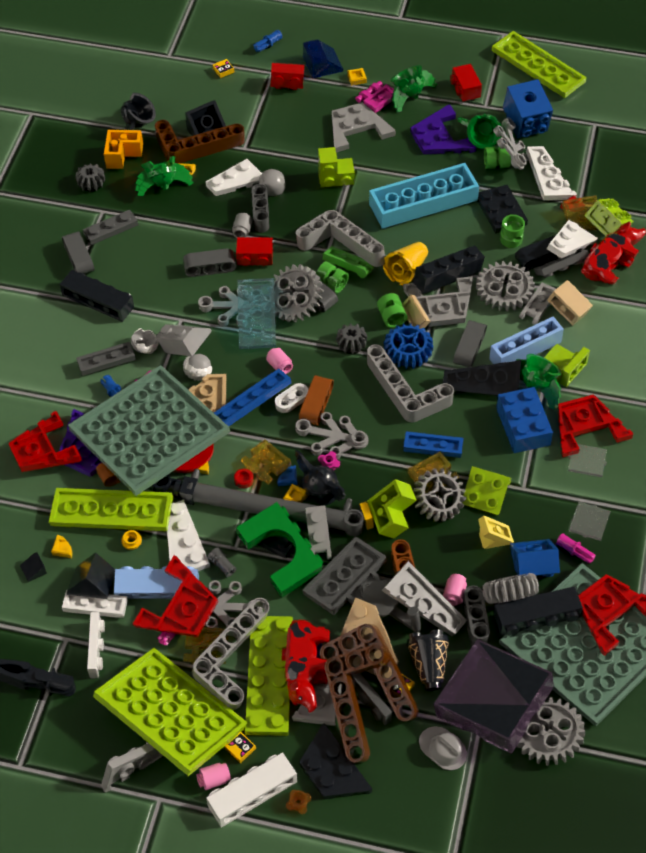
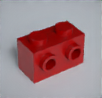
[270,63,304,90]
[450,64,482,102]
[236,237,273,266]

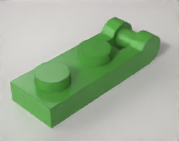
[323,246,374,278]

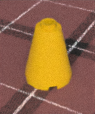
[383,242,428,285]

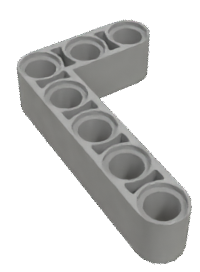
[296,210,385,267]
[367,344,454,423]
[192,598,270,710]

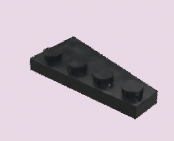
[443,360,522,396]

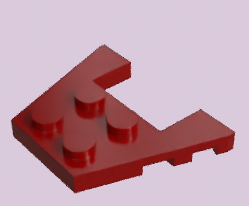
[558,394,633,457]
[8,411,82,472]
[133,555,218,637]
[578,574,646,656]

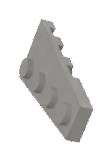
[381,561,467,636]

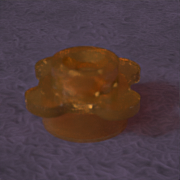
[286,790,311,814]

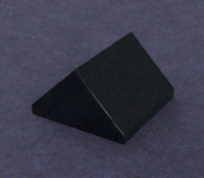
[185,100,226,136]
[67,552,115,599]

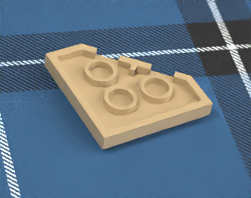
[189,374,227,413]
[332,598,399,678]

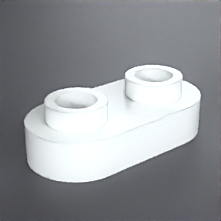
[275,383,308,413]

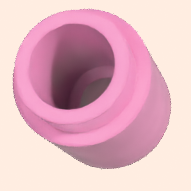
[266,348,293,374]
[443,574,467,606]
[196,762,231,790]

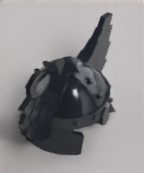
[120,93,156,130]
[295,450,345,506]

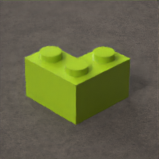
[318,147,355,187]
[367,479,417,538]

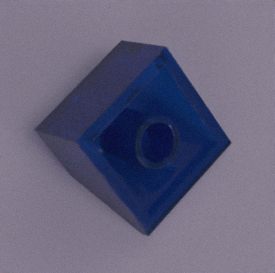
[303,39,343,78]

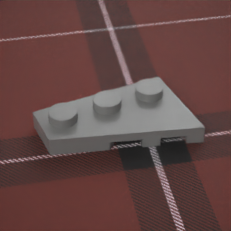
[101,742,163,793]

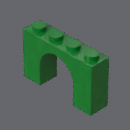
[236,502,323,598]

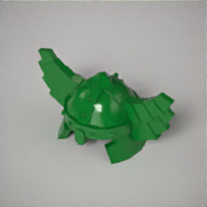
[390,65,437,112]
[458,113,515,149]
[135,156,194,196]
[516,354,562,410]

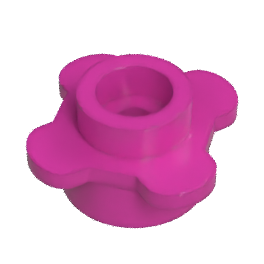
[318,451,340,470]

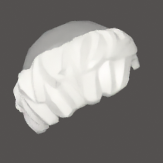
[131,328,159,354]
[183,354,212,381]

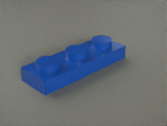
[403,431,463,458]

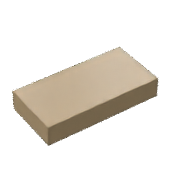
[402,295,431,329]

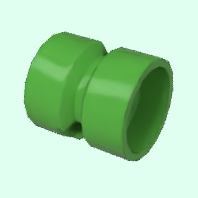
[484,147,511,169]
[500,215,525,248]
[315,261,349,293]
[377,293,407,328]

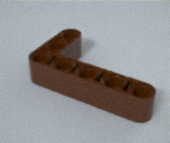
[155,120,245,164]
[320,624,418,721]
[325,645,389,763]

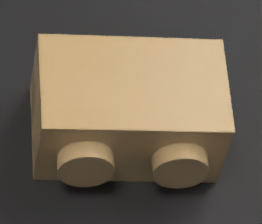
[547,280,593,326]

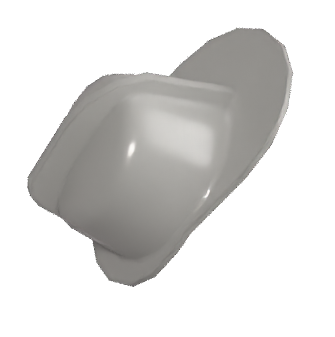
[419,726,467,771]

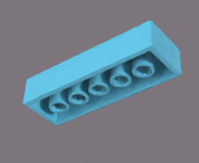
[369,163,479,228]

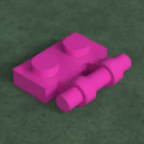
[356,81,394,113]

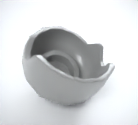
[259,169,285,196]

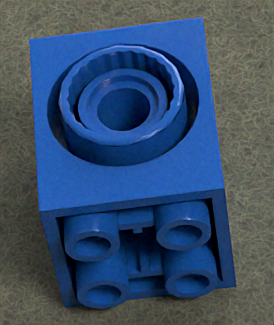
[503,79,553,138]

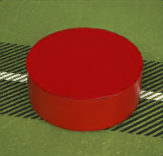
[234,469,254,489]

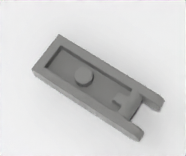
[519,282,556,325]
[305,506,332,560]

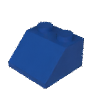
[510,539,560,577]

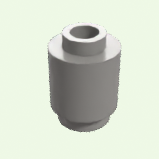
[232,213,253,238]

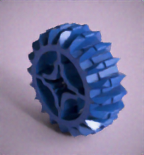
[383,323,434,369]

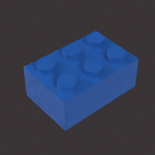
[496,387,553,453]

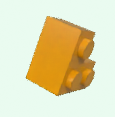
[104,130,143,169]

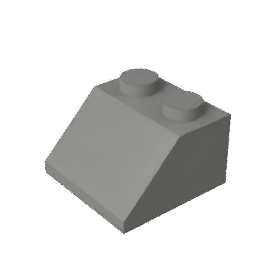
[156,324,212,357]

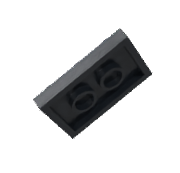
[477,184,528,234]

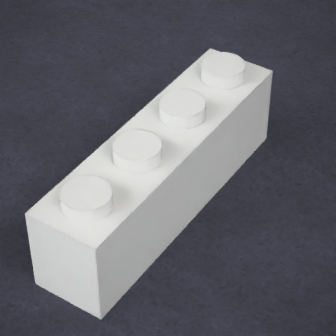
[206,753,297,828]

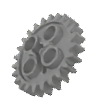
[476,261,535,311]
[266,264,324,323]
[514,697,585,765]

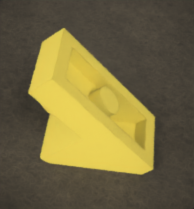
[478,516,514,549]

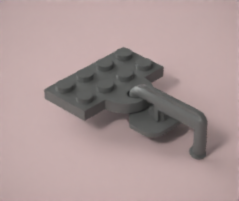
[302,537,421,632]

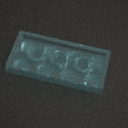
[238,278,276,349]

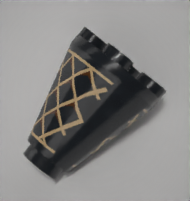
[407,630,449,691]

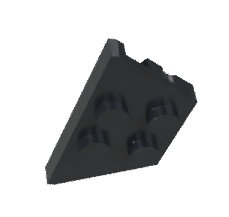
[299,723,372,800]

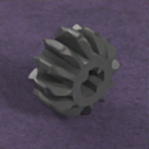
[76,163,105,192]
[336,322,367,354]

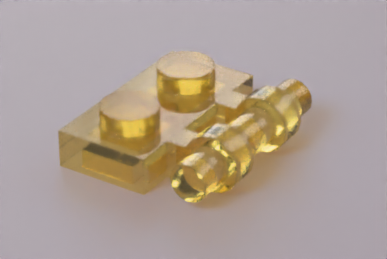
[241,439,291,484]
[408,452,459,494]
[183,627,229,664]

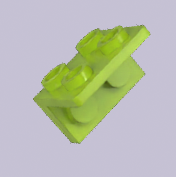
[584,198,634,236]
[544,344,590,387]
[462,466,512,515]

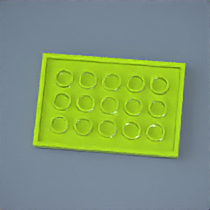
[93,648,248,776]

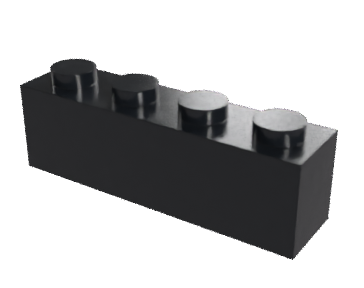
[413,245,485,294]
[60,270,134,322]
[493,586,583,636]

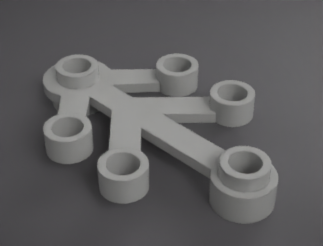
[493,117,529,170]
[198,286,269,326]
[295,412,369,459]
[205,580,263,631]

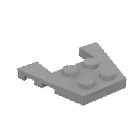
[332,102,396,152]
[403,276,473,327]

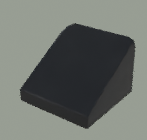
[20,552,47,582]

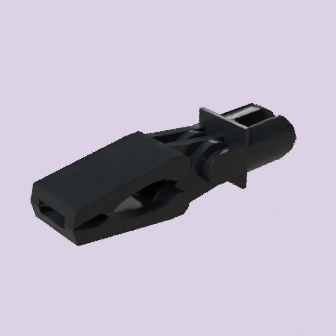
[0,659,76,697]

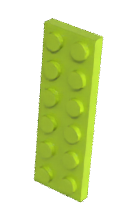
[492,31,587,98]
[49,488,173,531]
[245,616,293,736]

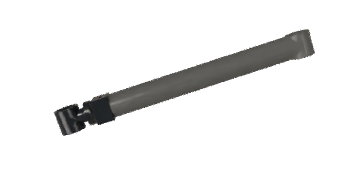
[152,469,364,536]

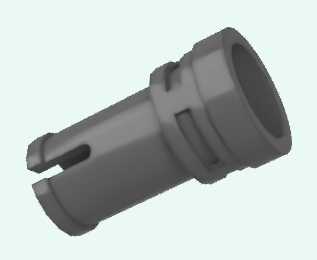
[207,547,236,577]

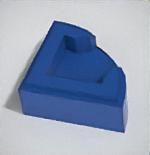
[278,465,297,486]

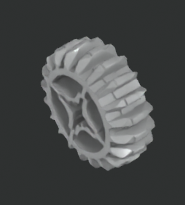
[413,468,466,522]
[483,573,539,604]

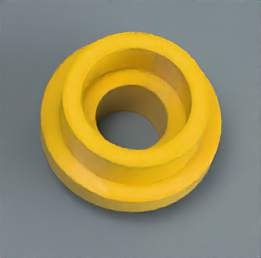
[121,530,142,550]

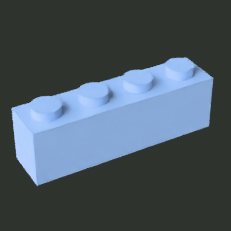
[489,317,564,364]
[114,566,199,599]

